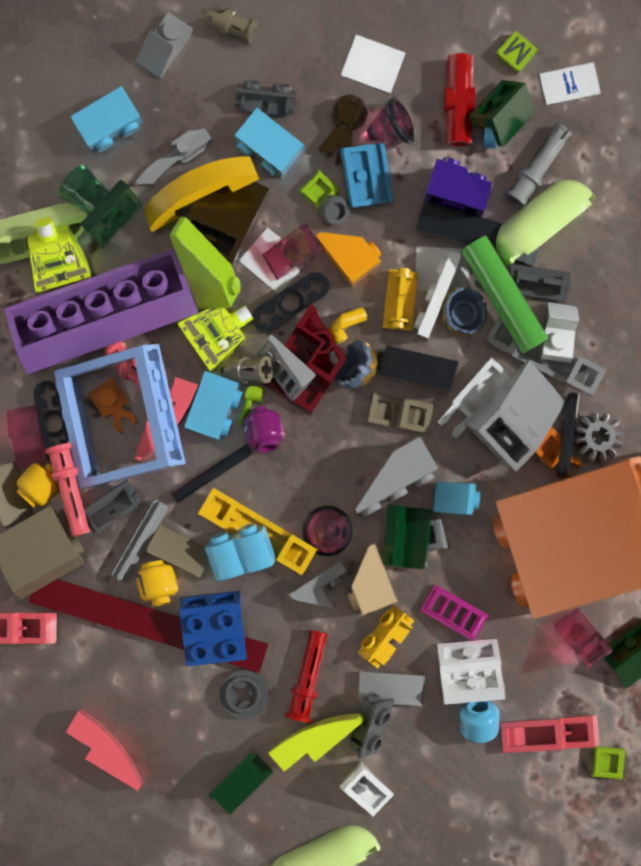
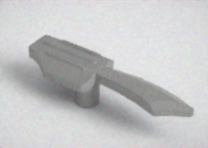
[136,128,212,185]

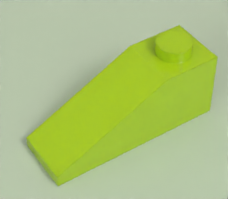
[169,217,241,309]

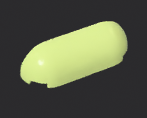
[496,180,596,267]
[0,203,88,264]
[271,825,381,866]

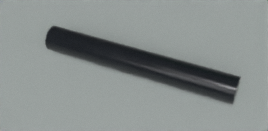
[557,393,579,478]
[171,444,253,503]

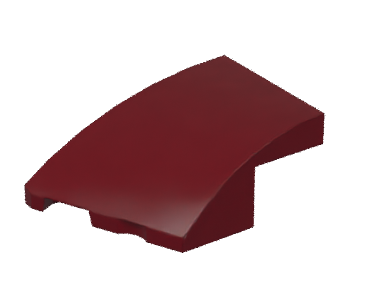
[261,304,347,415]

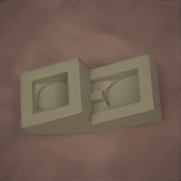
[365,392,434,434]

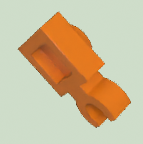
[88,377,137,434]
[534,426,583,479]

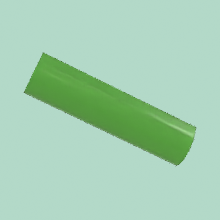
[460,235,549,354]

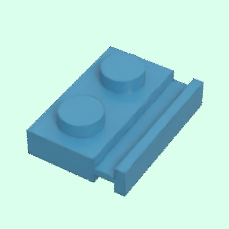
[340,142,394,208]

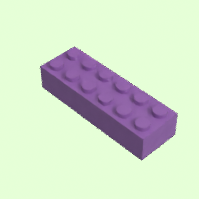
[4,248,199,375]

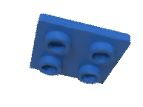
[179,591,247,666]

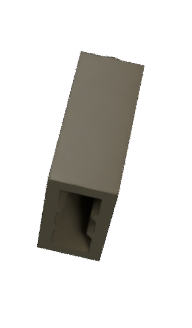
[0,505,85,600]

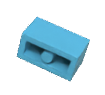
[70,86,142,153]
[235,108,304,178]
[184,371,243,441]

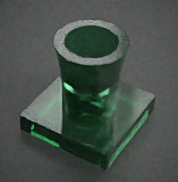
[58,165,142,249]

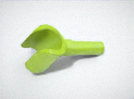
[237,385,263,425]

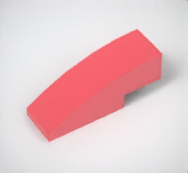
[134,377,199,462]
[0,613,57,644]
[66,709,143,791]
[500,714,600,753]

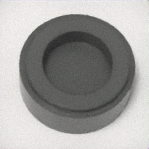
[319,195,350,226]

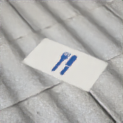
[539,62,601,105]

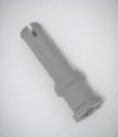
[503,123,572,208]

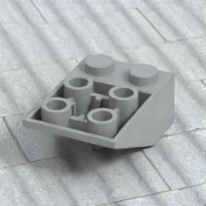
[465,360,566,471]
[354,437,438,517]

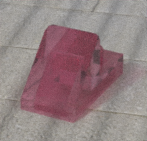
[262,223,322,280]
[7,405,49,470]
[554,608,613,669]

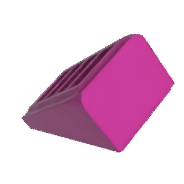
[420,584,488,641]

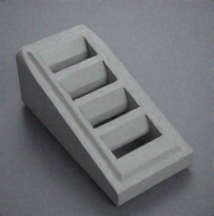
[257,334,316,401]

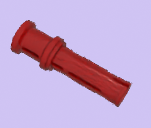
[285,629,328,724]

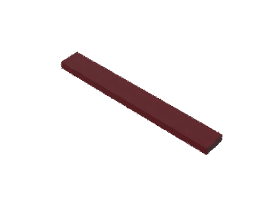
[28,579,268,673]

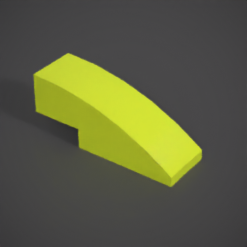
[268,713,365,772]

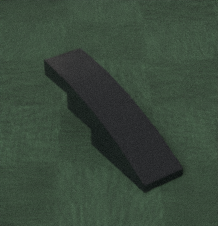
[416,201,540,267]

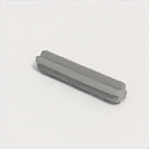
[111,499,168,583]

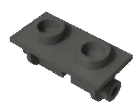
[235,80,297,116]
[510,264,571,302]
[84,479,142,535]
[350,692,394,759]

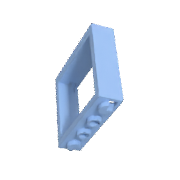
[54,344,185,489]

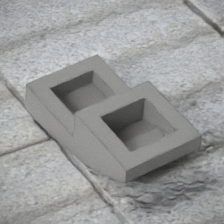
[358,671,425,706]

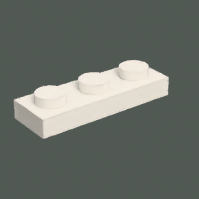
[413,251,462,341]

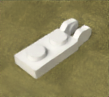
[438,358,512,439]

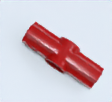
[444,53,476,147]

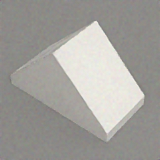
[339,761,394,816]

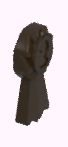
[319,94,368,165]

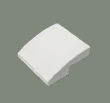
[437,639,505,705]

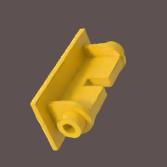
[382,268,419,332]
[358,605,415,668]

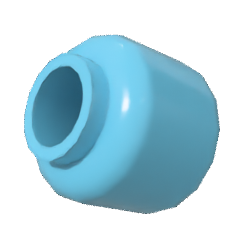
[460,701,500,743]

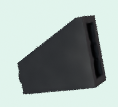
[377,345,459,396]

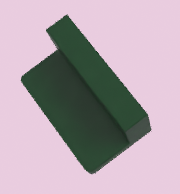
[469,80,535,147]
[382,505,432,569]
[598,620,641,688]
[208,749,274,815]

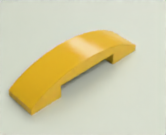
[144,156,259,232]
[198,488,317,575]

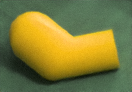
[328,307,367,344]

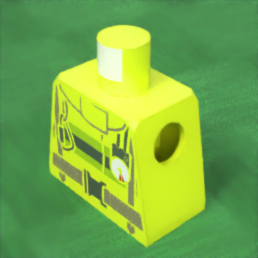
[27,217,91,293]
[177,304,254,373]

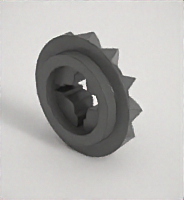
[219,670,268,719]

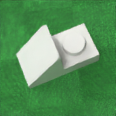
[541,302,579,363]

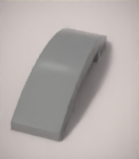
[486,316,607,397]

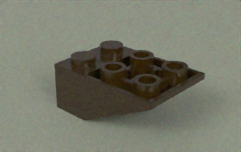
[187,182,269,270]

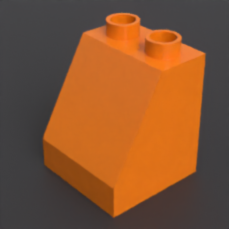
[493,456,641,619]

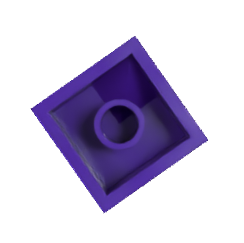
[423,157,492,217]

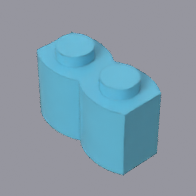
[205,523,276,581]

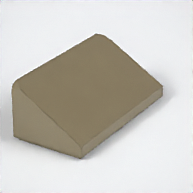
[0,461,33,528]
[146,525,209,578]

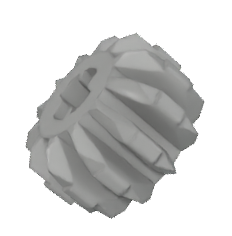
[573,412,624,463]

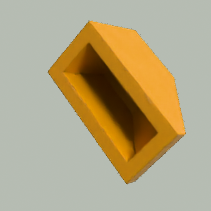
[316,232,382,287]

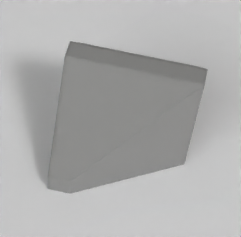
[428,518,450,552]

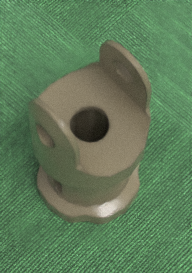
[203,5,259,44]
[217,356,274,384]

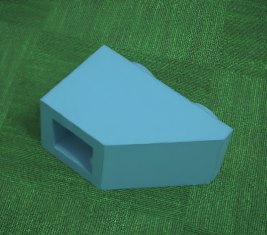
[432,481,480,517]

